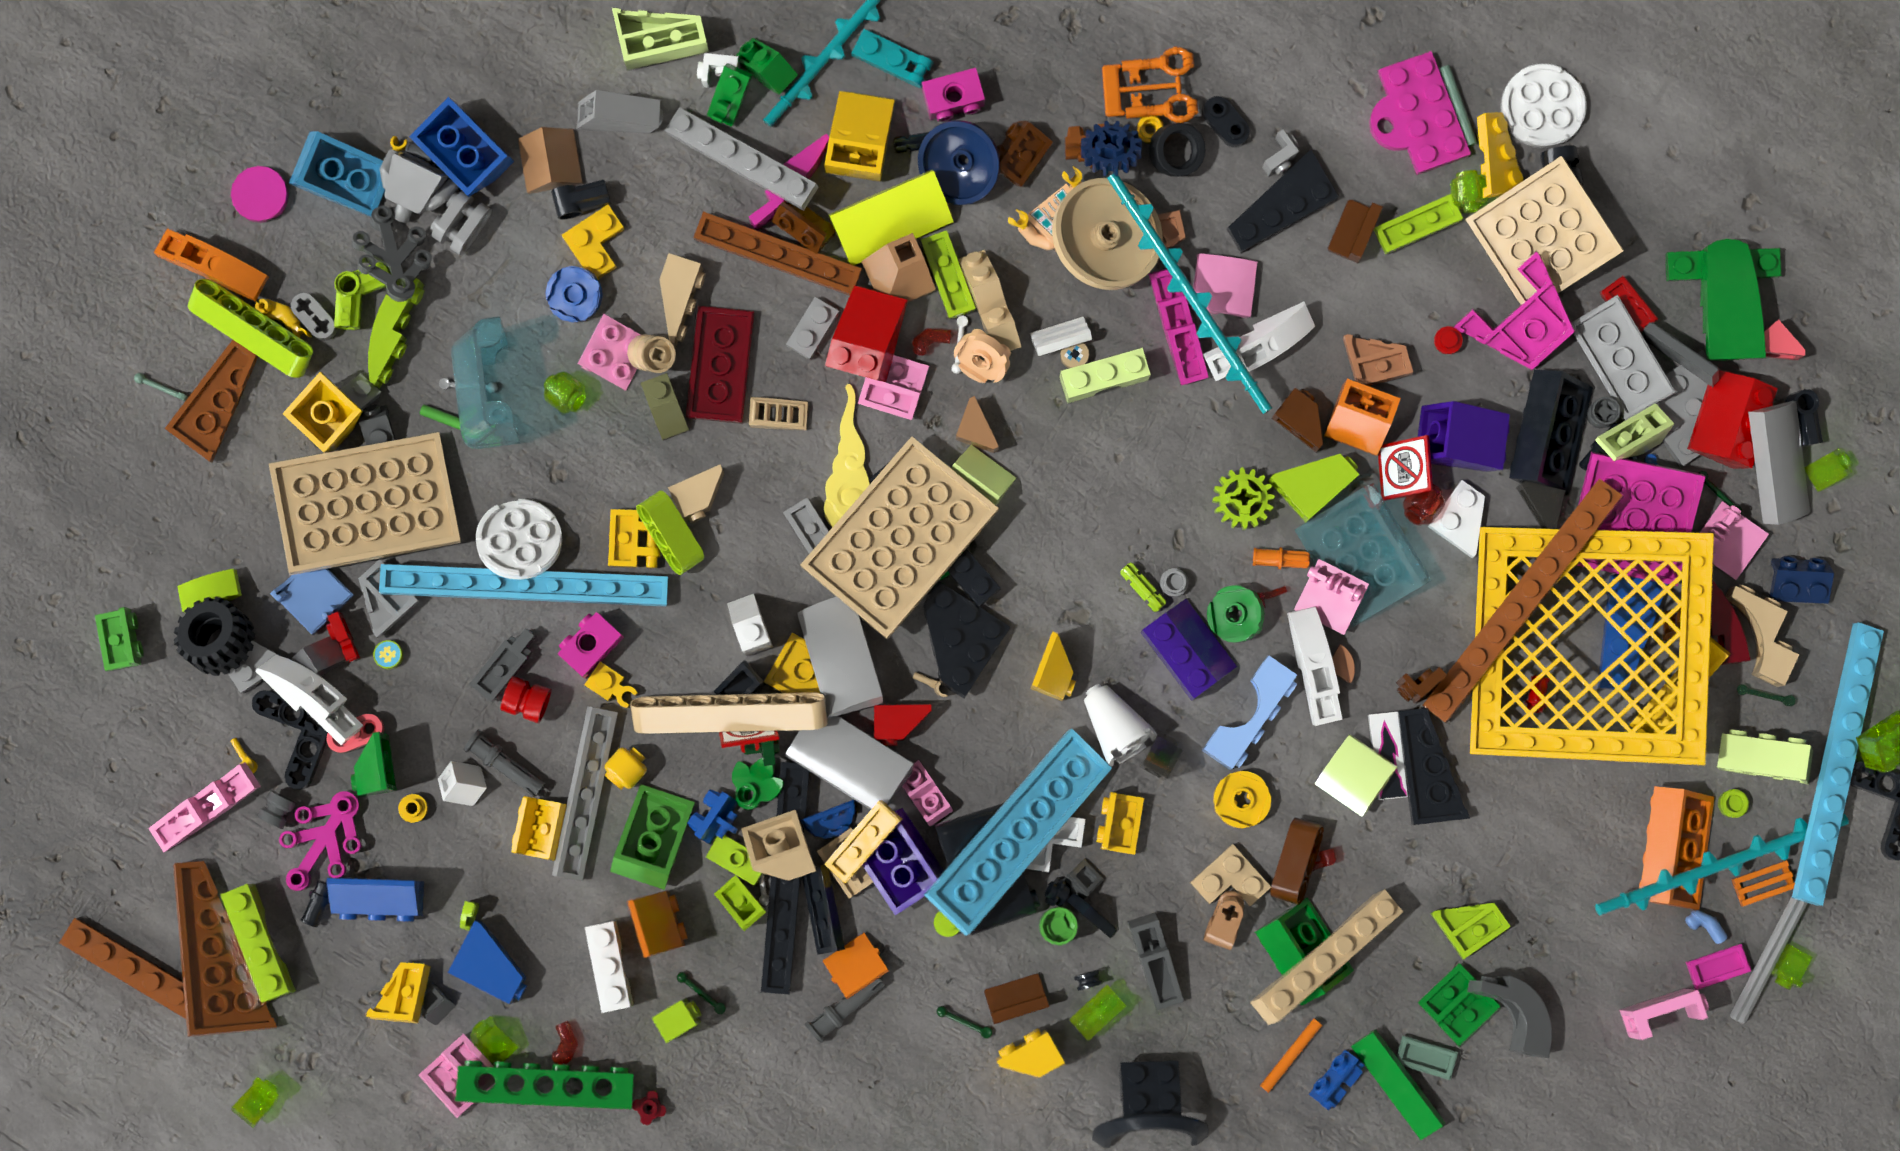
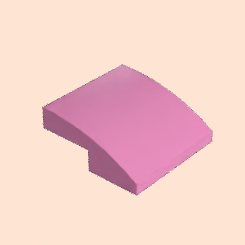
[1191,254,1257,318]
[858,355,929,420]
[419,1034,495,1118]

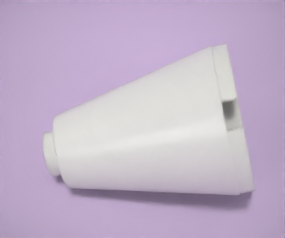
[1084,684,1157,766]

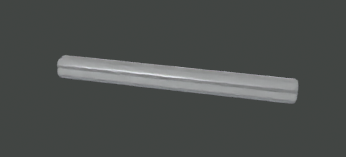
[1730,896,1807,1024]

